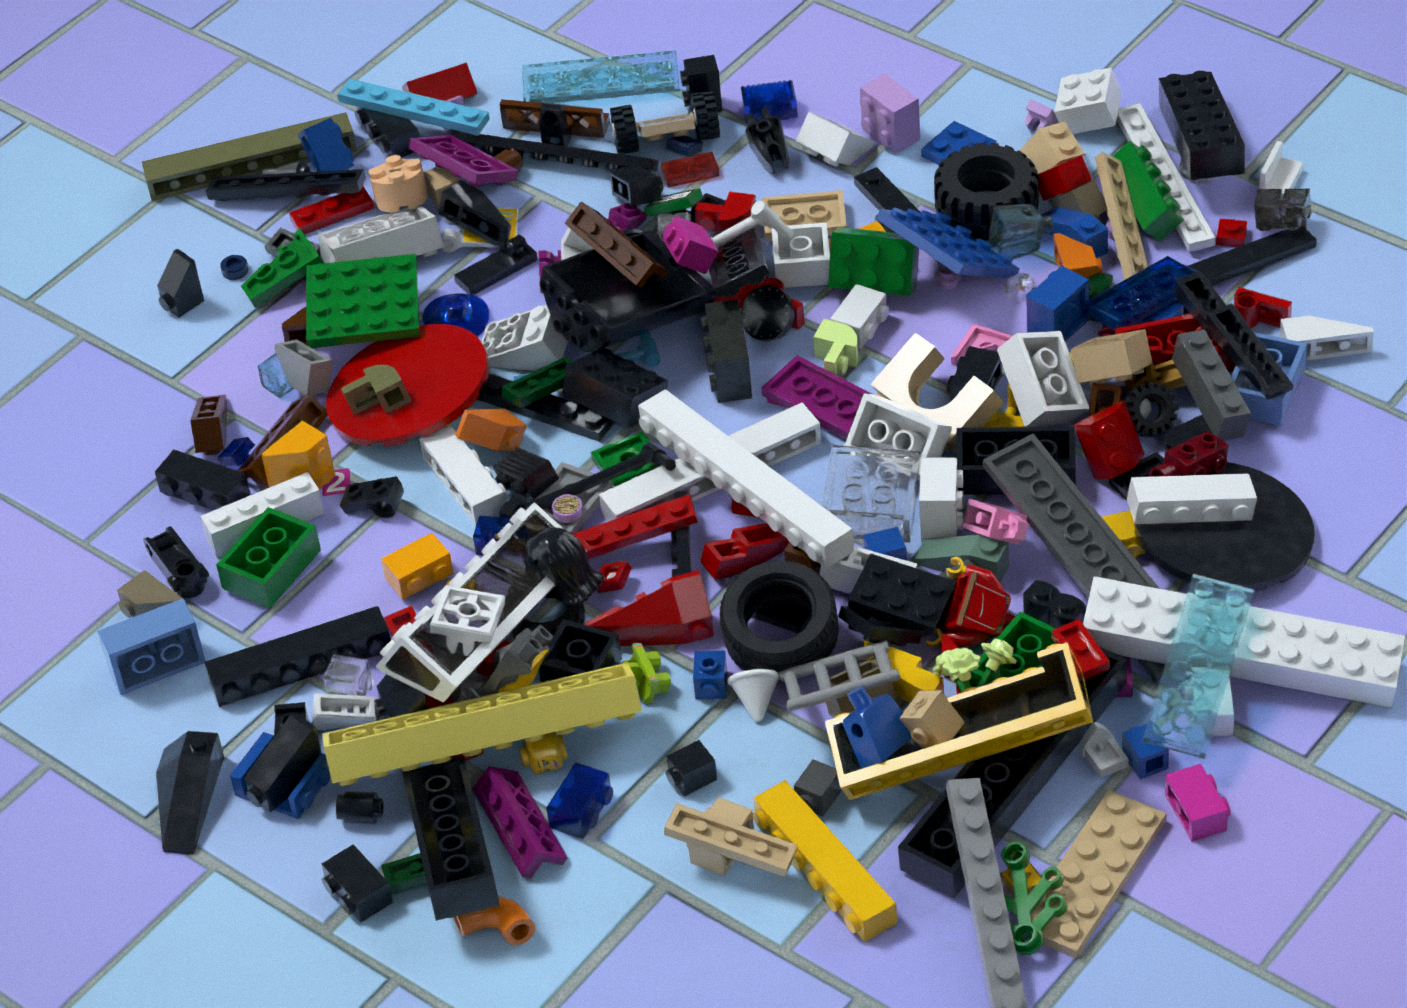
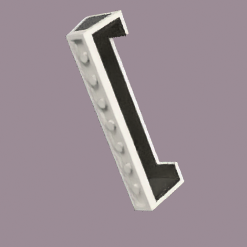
[376,502,587,702]

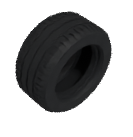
[719,561,839,681]

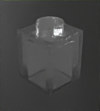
[323,655,374,696]

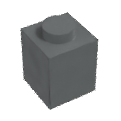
[794,759,842,817]

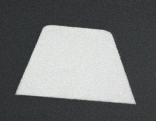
[318,230,336,264]

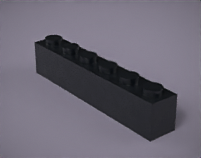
[204,606,391,707]

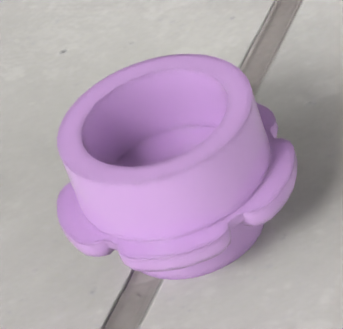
[934,265,962,289]

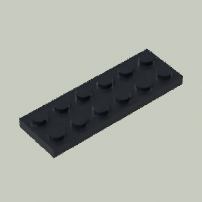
[709,217,770,298]

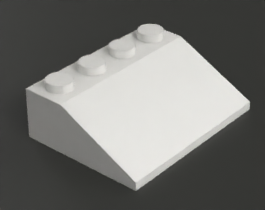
[316,205,444,262]

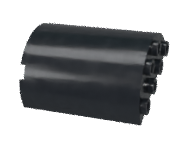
[539,229,716,352]

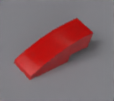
[700,523,789,580]

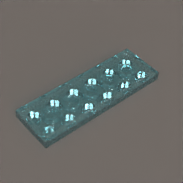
[522,50,680,103]
[1143,574,1254,759]

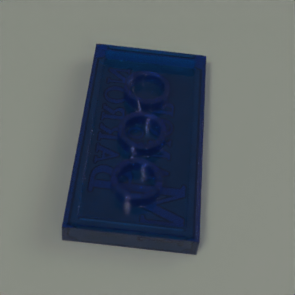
[1081,256,1197,331]

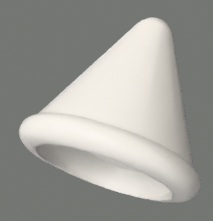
[728,669,780,722]

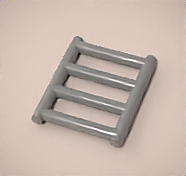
[779,641,900,711]

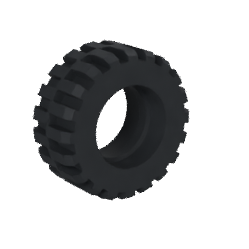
[934,143,1039,242]

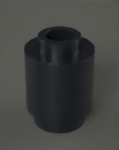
[336,791,384,824]

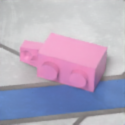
[961,499,1029,545]

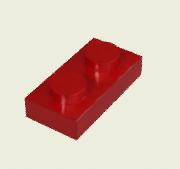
[1052,619,1110,680]

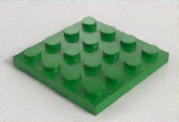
[306,254,420,348]

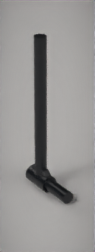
[523,443,676,514]

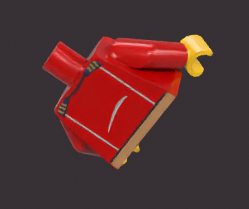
[925,557,1016,648]

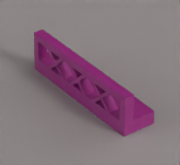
[473,766,568,878]

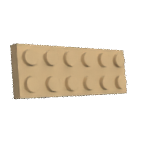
[1031,790,1167,959]

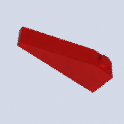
[585,570,714,646]

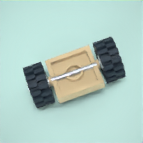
[610,90,720,154]

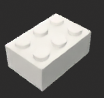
[997,331,1089,427]
[844,393,952,480]

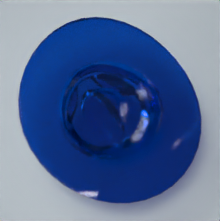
[422,293,489,337]

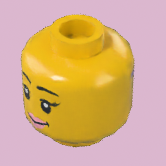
[519,732,567,774]

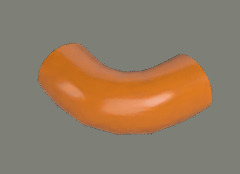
[453,896,535,945]

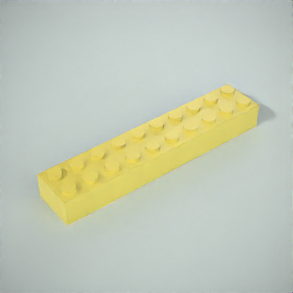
[322,663,642,786]

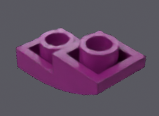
[608,203,647,231]

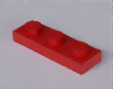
[289,186,374,234]

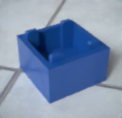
[1026,266,1089,342]

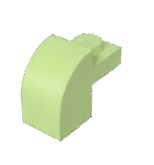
[813,319,859,377]

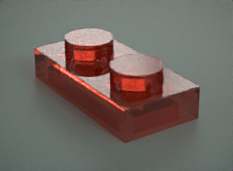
[661,152,720,188]

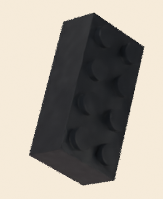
[956,427,1076,495]

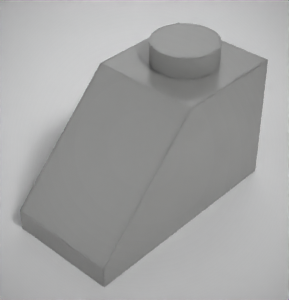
[274,340,332,396]

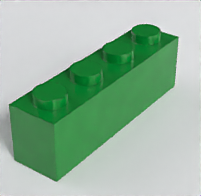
[1112,141,1184,242]

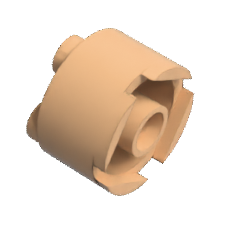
[368,155,428,213]

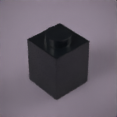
[665,740,717,796]

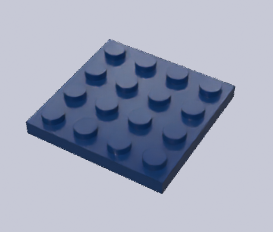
[876,208,1020,278]

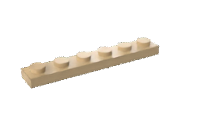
[1095,152,1150,287]

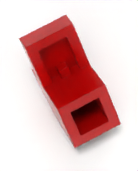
[695,191,756,232]

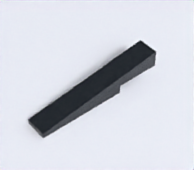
[1173,270,1294,400]

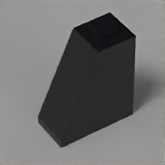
[244,712,322,813]

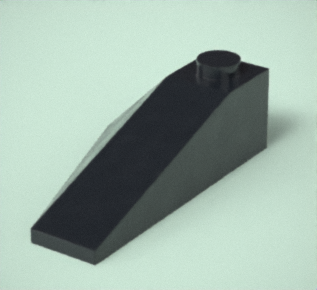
[156,731,224,854]

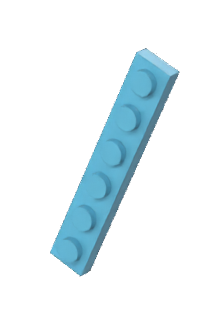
[337,79,490,136]

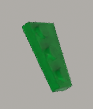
[241,228,324,307]

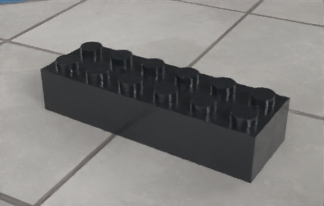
[1158,70,1245,180]
[402,757,500,921]

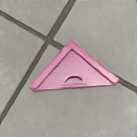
[951,324,1013,365]

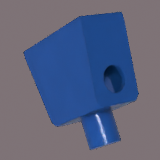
[843,685,912,769]

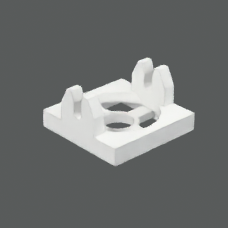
[430,585,505,656]

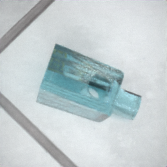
[988,204,1054,260]

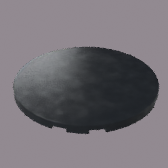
[1134,462,1315,592]

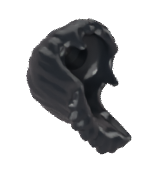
[523,527,604,608]

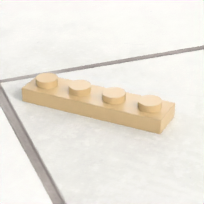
[664,803,798,877]

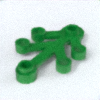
[1001,842,1068,955]

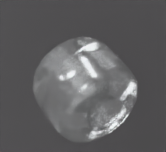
[1004,272,1036,303]

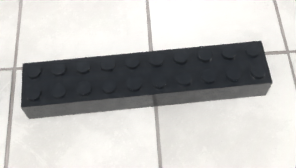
[898,646,1127,898]

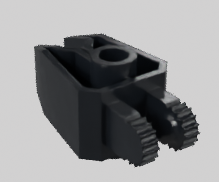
[745,107,790,174]

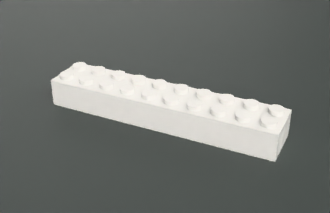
[1083,576,1405,708]

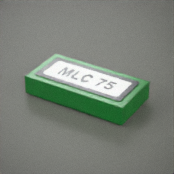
[644,188,703,217]

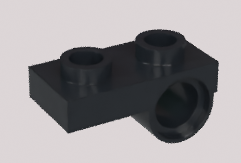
[340,476,404,518]

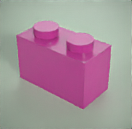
[663,216,718,274]
[1165,763,1231,842]

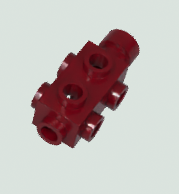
[1149,431,1229,477]

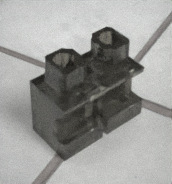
[1254,188,1312,231]

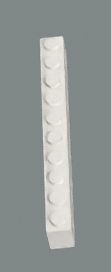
[638,389,855,568]

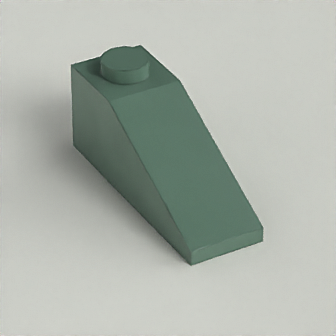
[914,534,1009,583]

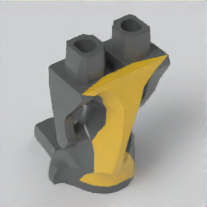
[431,625,553,703]

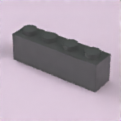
[1172,329,1251,441]

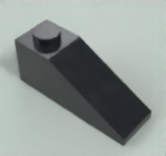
[438,180,511,250]

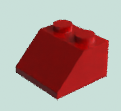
[1073,401,1145,479]

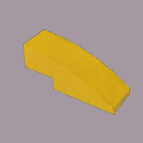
[864,641,944,703]

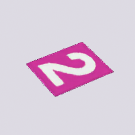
[322,468,350,496]

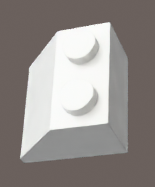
[795,112,875,167]

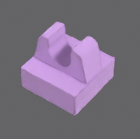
[1024,99,1059,131]

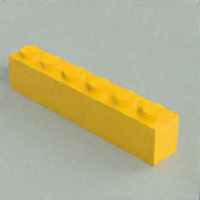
[753,780,897,942]

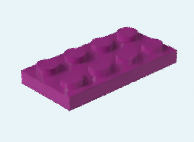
[409,135,518,187]
[761,355,874,440]

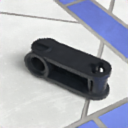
[143,526,209,598]

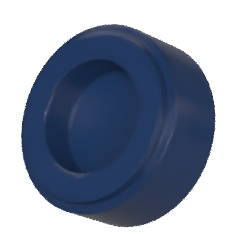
[220,255,249,280]

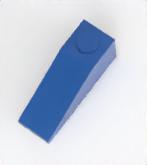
[1035,206,1108,258]

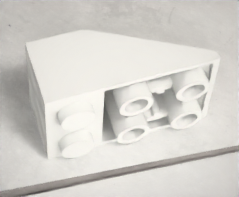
[481,305,567,371]

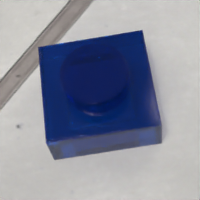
[216,437,255,467]

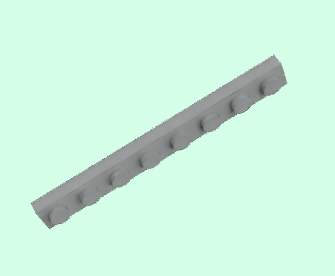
[946,778,1028,1008]

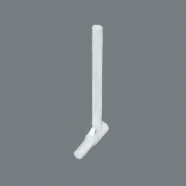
[711,201,794,248]

